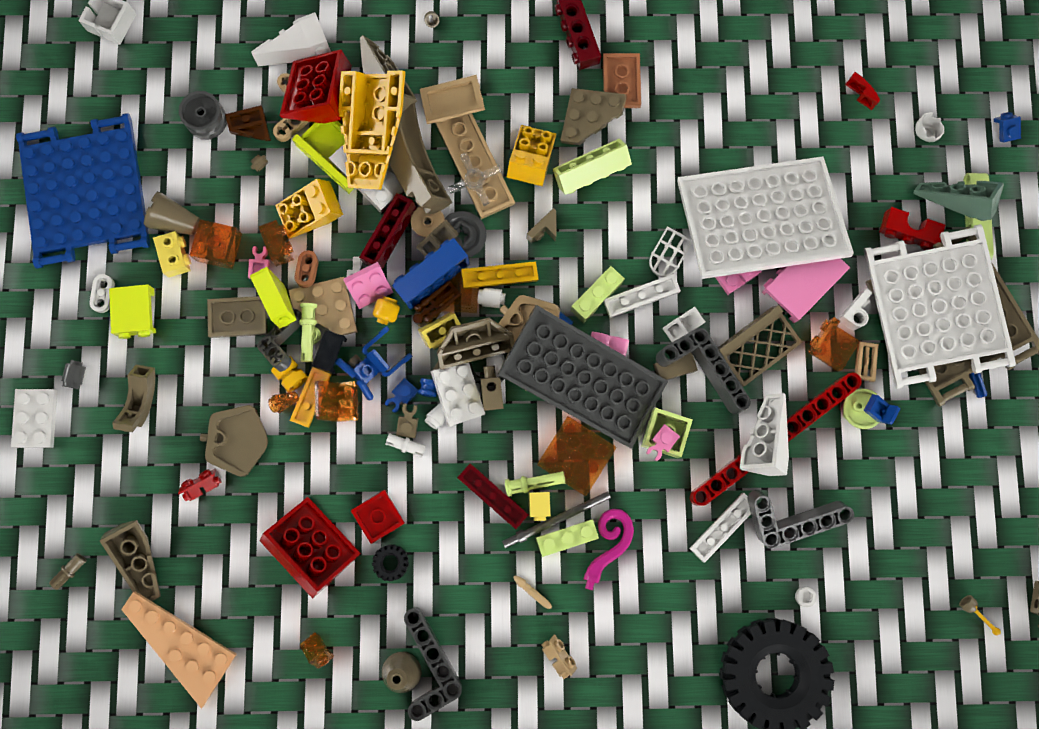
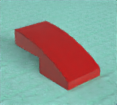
[845,72,880,110]

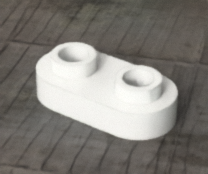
[90,274,115,313]

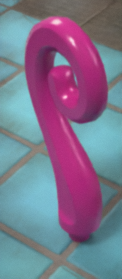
[584,509,634,590]

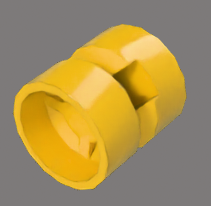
[271,356,308,393]

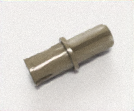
[49,553,87,590]

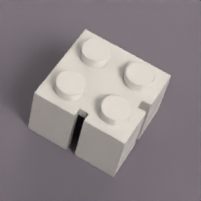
[78,0,136,45]

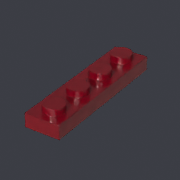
[457,463,529,529]

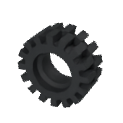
[372,545,409,581]

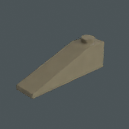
[100,520,161,601]

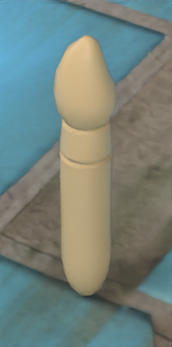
[513,576,552,609]

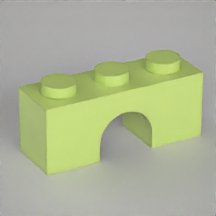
[570,266,625,323]
[536,519,599,557]

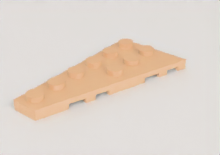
[121,591,237,709]

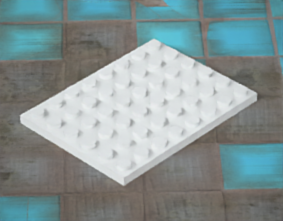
[677,156,854,279]

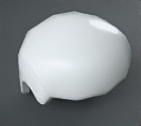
[915,112,944,142]

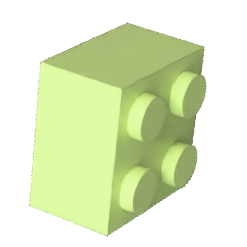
[641,408,693,458]

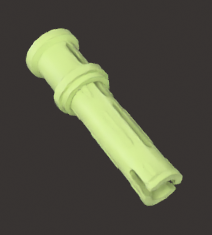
[299,303,317,362]
[505,471,565,497]

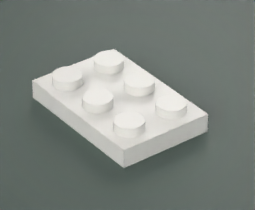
[430,362,485,427]
[11,389,57,448]

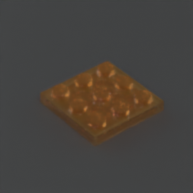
[537,416,617,497]

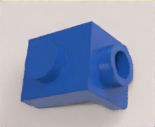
[994,112,1021,142]
[864,394,900,425]

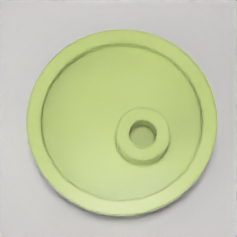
[843,389,880,429]

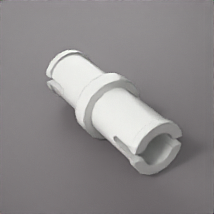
[385,433,426,457]

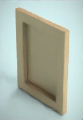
[420,75,485,124]

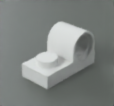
[837,288,872,330]

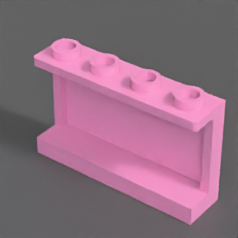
[762,259,850,323]

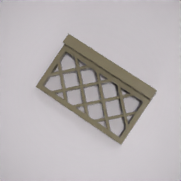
[717,305,803,387]

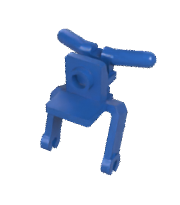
[335,326,413,401]

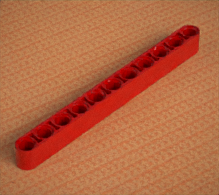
[690,373,862,506]

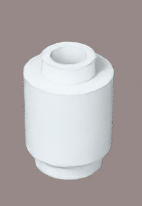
[477,288,506,308]

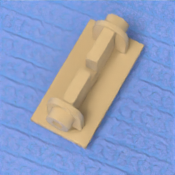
[541,635,577,679]

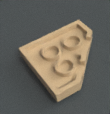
[289,277,358,335]

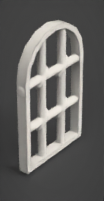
[649,226,692,277]

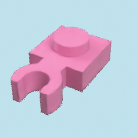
[248,246,270,279]
[646,424,680,461]

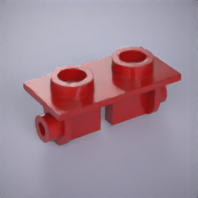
[178,468,222,501]

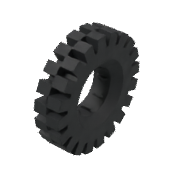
[720,618,835,729]

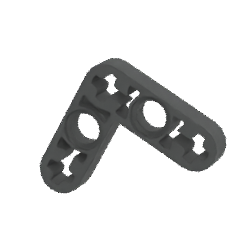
[257,309,302,372]

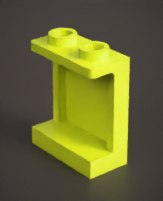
[109,284,156,339]

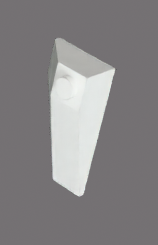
[251,12,331,67]
[329,146,404,214]
[740,393,789,476]

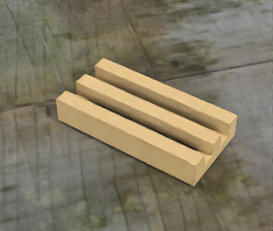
[855,342,879,382]

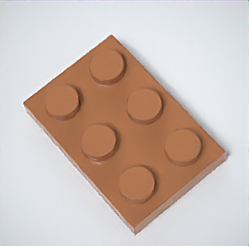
[603,53,641,108]

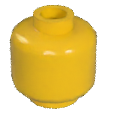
[372,296,400,325]

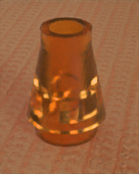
[268,391,299,413]

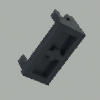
[312,330,347,374]

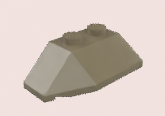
[437,318,514,370]

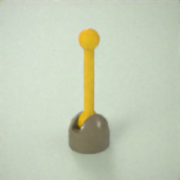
[959,595,1001,635]

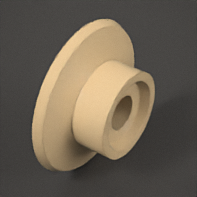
[411,207,445,237]

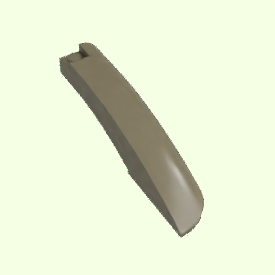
[360,35,453,214]

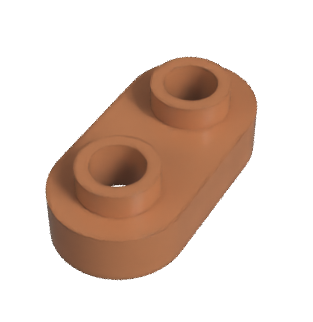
[294,250,319,288]

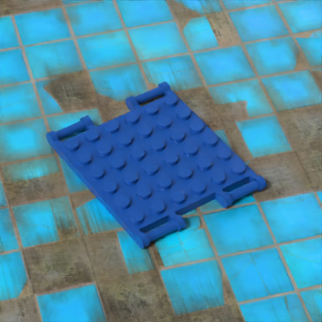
[16,113,150,269]

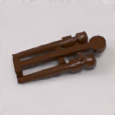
[413,280,462,324]

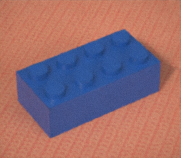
[392,238,470,310]

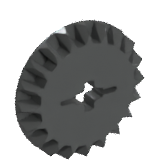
[444,211,486,257]

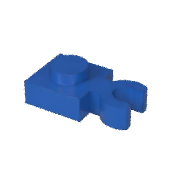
[385,378,418,413]

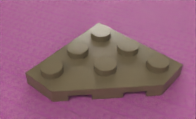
[560,88,626,145]

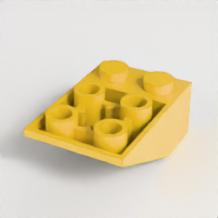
[506,125,557,187]
[275,179,344,239]

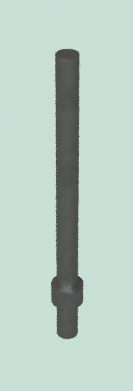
[502,491,611,548]

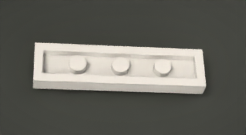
[603,274,681,318]
[689,493,751,563]

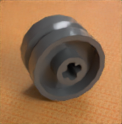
[178,91,227,140]

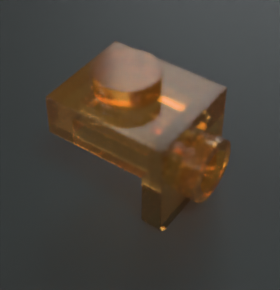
[300,632,334,669]

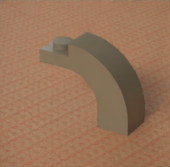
[113,365,155,432]

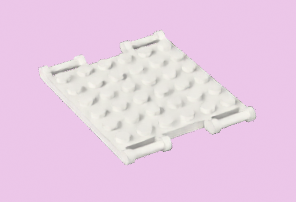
[864,224,1016,389]

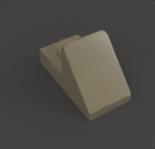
[526,208,556,244]

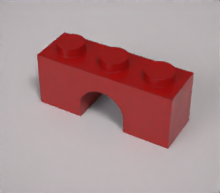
[879,207,946,250]

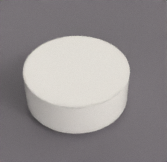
[795,587,817,607]

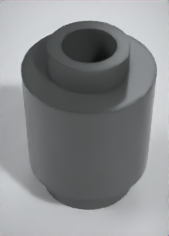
[61,360,86,389]

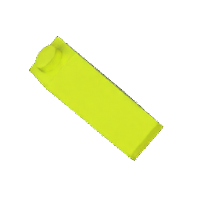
[250,267,297,328]

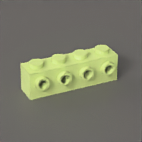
[553,138,632,195]

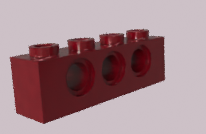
[555,0,601,70]
[359,193,417,269]

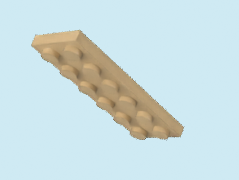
[435,113,515,219]

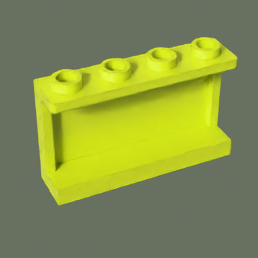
[292,121,354,194]

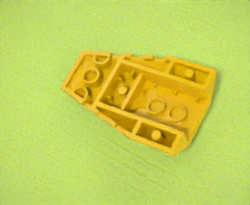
[338,71,405,190]

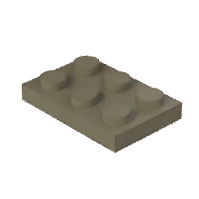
[207,296,268,338]

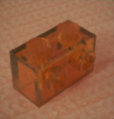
[258,220,294,267]

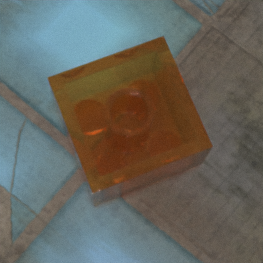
[189,219,242,269]

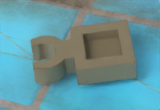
[396,403,419,438]

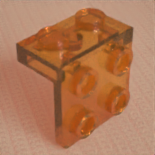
[808,317,859,371]
[314,380,358,422]

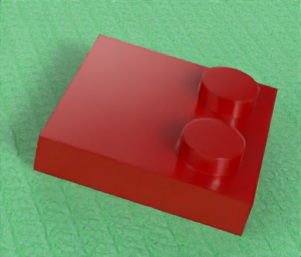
[351,489,405,544]

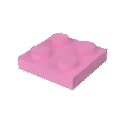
[343,262,393,309]

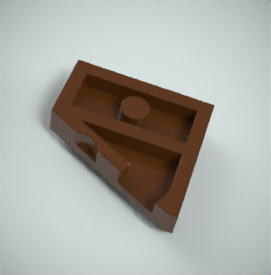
[225,105,271,141]

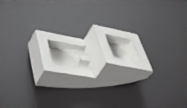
[662,307,706,342]

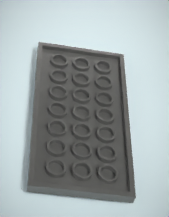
[498,305,668,449]

